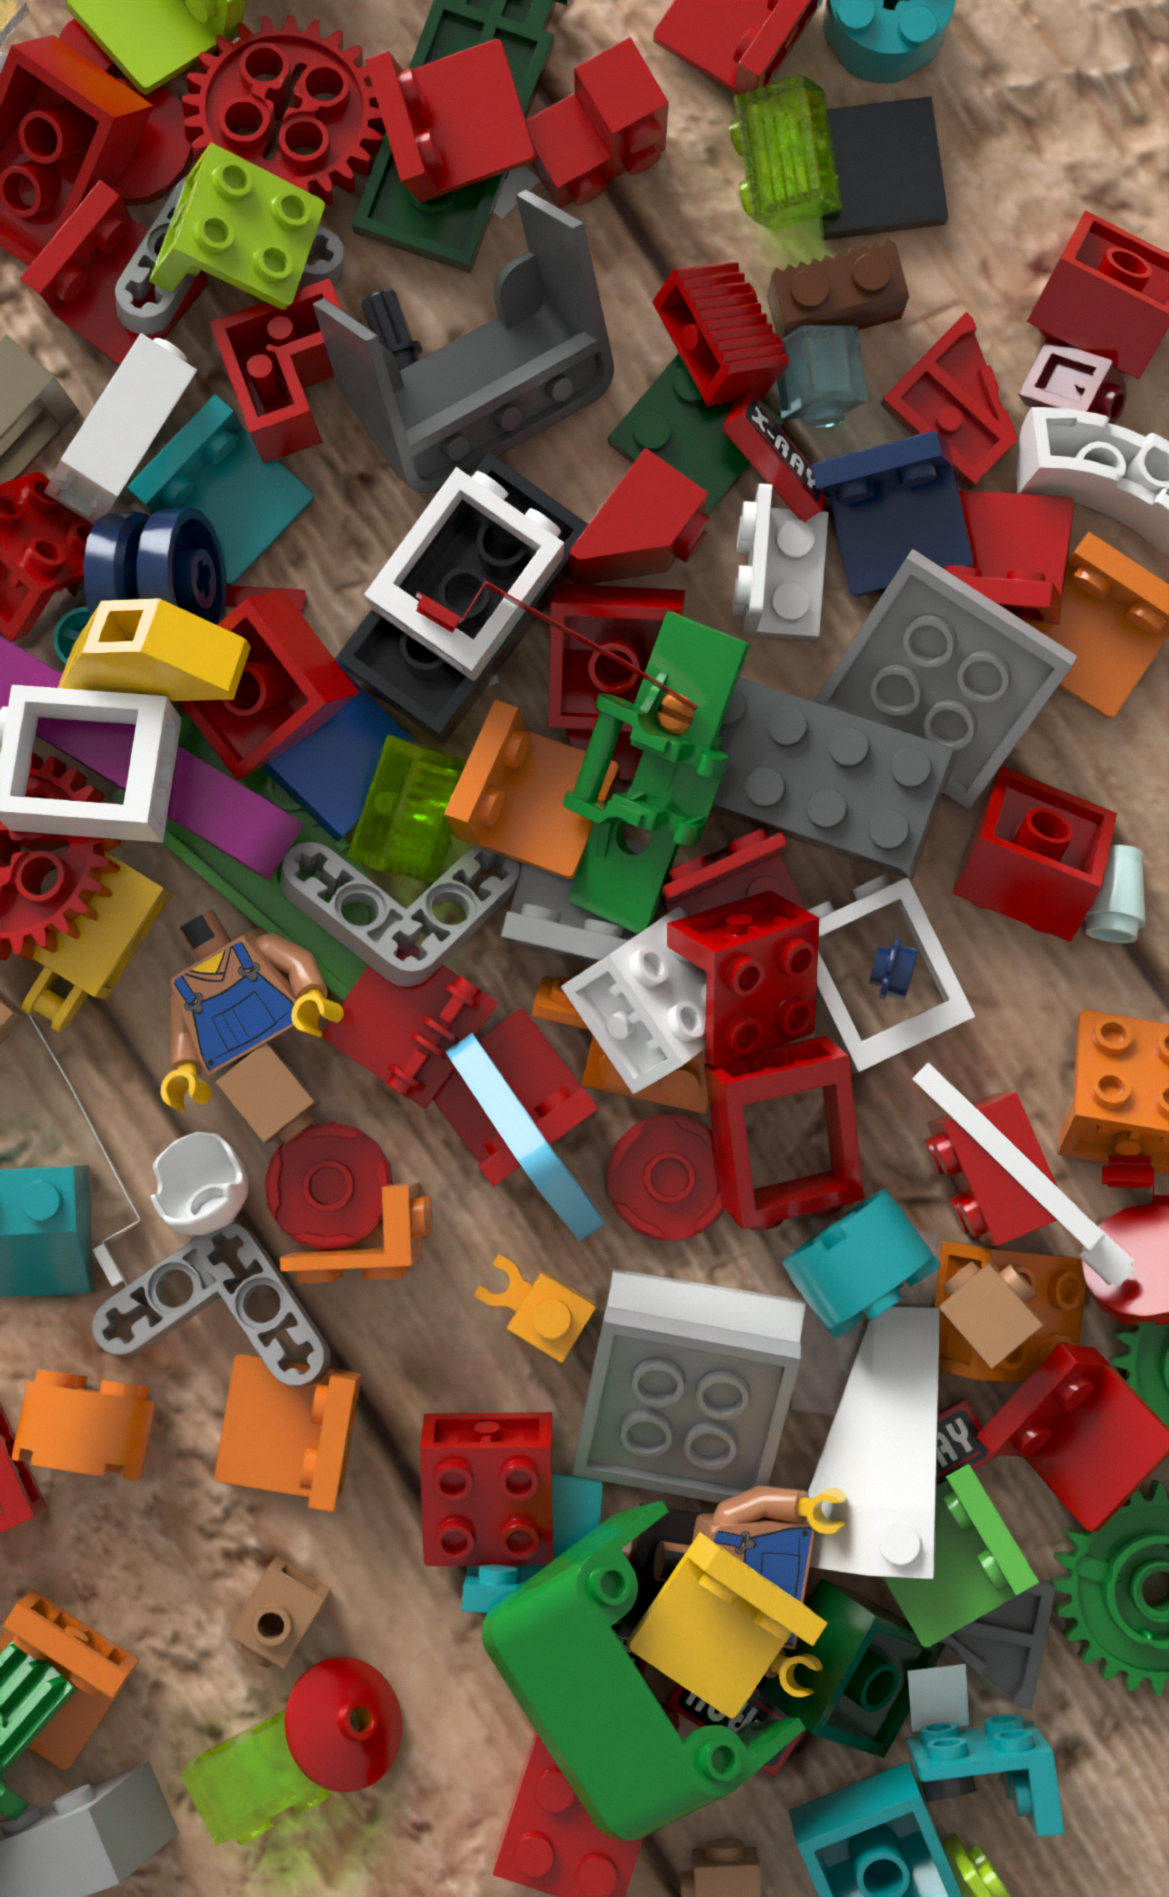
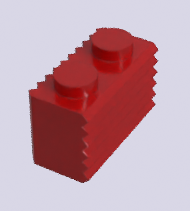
[652,262,789,407]

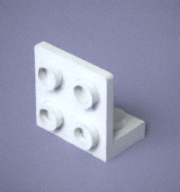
[732,484,828,641]
[561,907,706,1095]

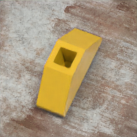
[57,599,251,701]

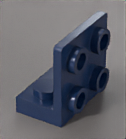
[811,430,974,597]

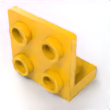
[626,1532,828,1719]

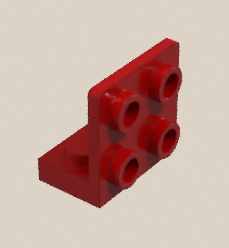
[653,0,823,106]
[365,39,537,203]
[20,180,209,366]
[0,472,94,642]
[944,490,1075,625]
[661,828,807,917]
[667,890,819,1068]
[432,1009,599,1187]
[976,1343,1169,1532]
[420,1412,553,1566]

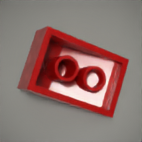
[0,35,154,266]

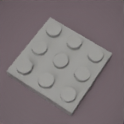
[813,549,1077,809]
[572,1306,801,1503]

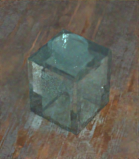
[777,325,867,428]

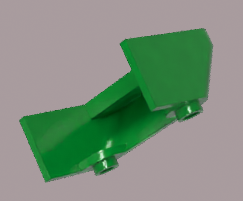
[482,1500,806,1841]

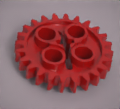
[182,14,386,206]
[0,753,121,961]

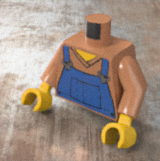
[161,909,344,1113]
[653,1485,847,1697]

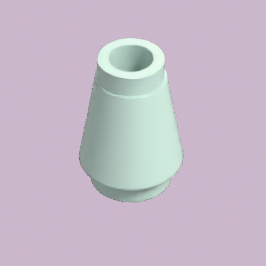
[1084,845,1146,943]

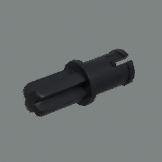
[361,289,423,371]

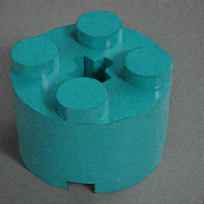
[823,0,956,84]
[781,1189,941,1339]

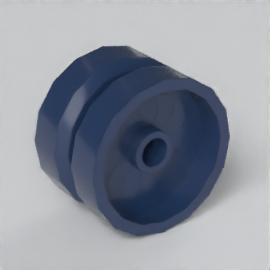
[83,507,227,625]

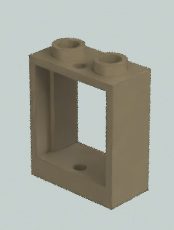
[0,334,80,484]

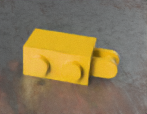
[21,852,174,1034]

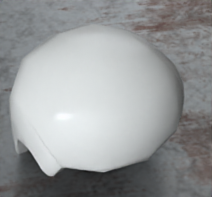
[150,1131,249,1236]

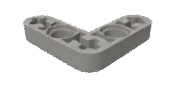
[115,176,344,334]
[280,842,520,987]
[92,1222,330,1387]

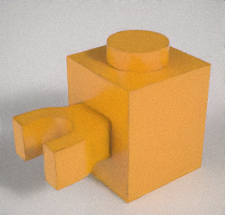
[473,1252,596,1363]

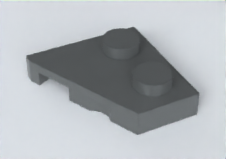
[939,1578,1056,1710]

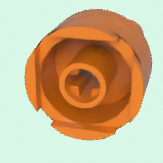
[11,1369,156,1480]

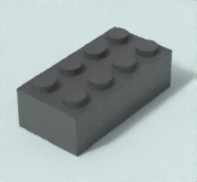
[711,677,956,880]

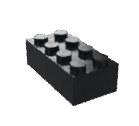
[335,452,588,745]

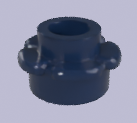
[869,937,919,1000]

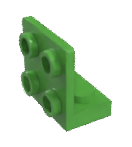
[882,1464,1039,1647]

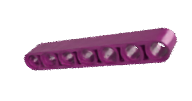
[0,636,304,880]

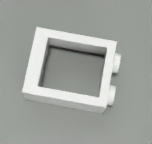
[44,333,197,524]
[364,467,565,682]
[0,685,182,843]
[808,874,975,1073]

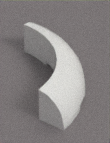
[1016,407,1169,560]

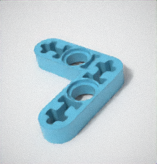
[446,1033,606,1242]

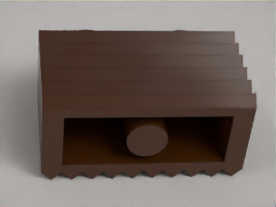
[767,239,909,349]

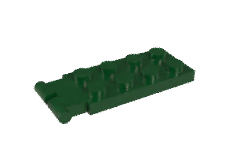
[351,0,570,274]

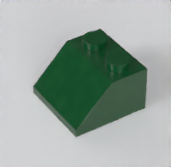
[759,1579,945,1758]

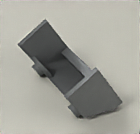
[313,189,614,494]

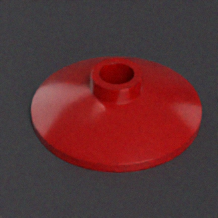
[284,1657,402,1792]

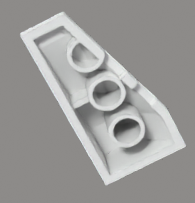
[808,1306,940,1579]

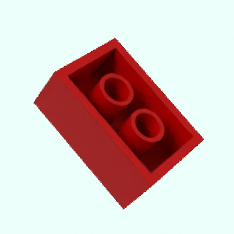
[492,1700,680,1897]

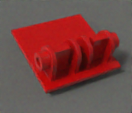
[321,945,499,1109]

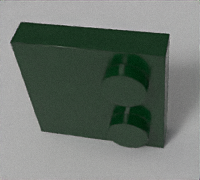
[608,353,785,516]

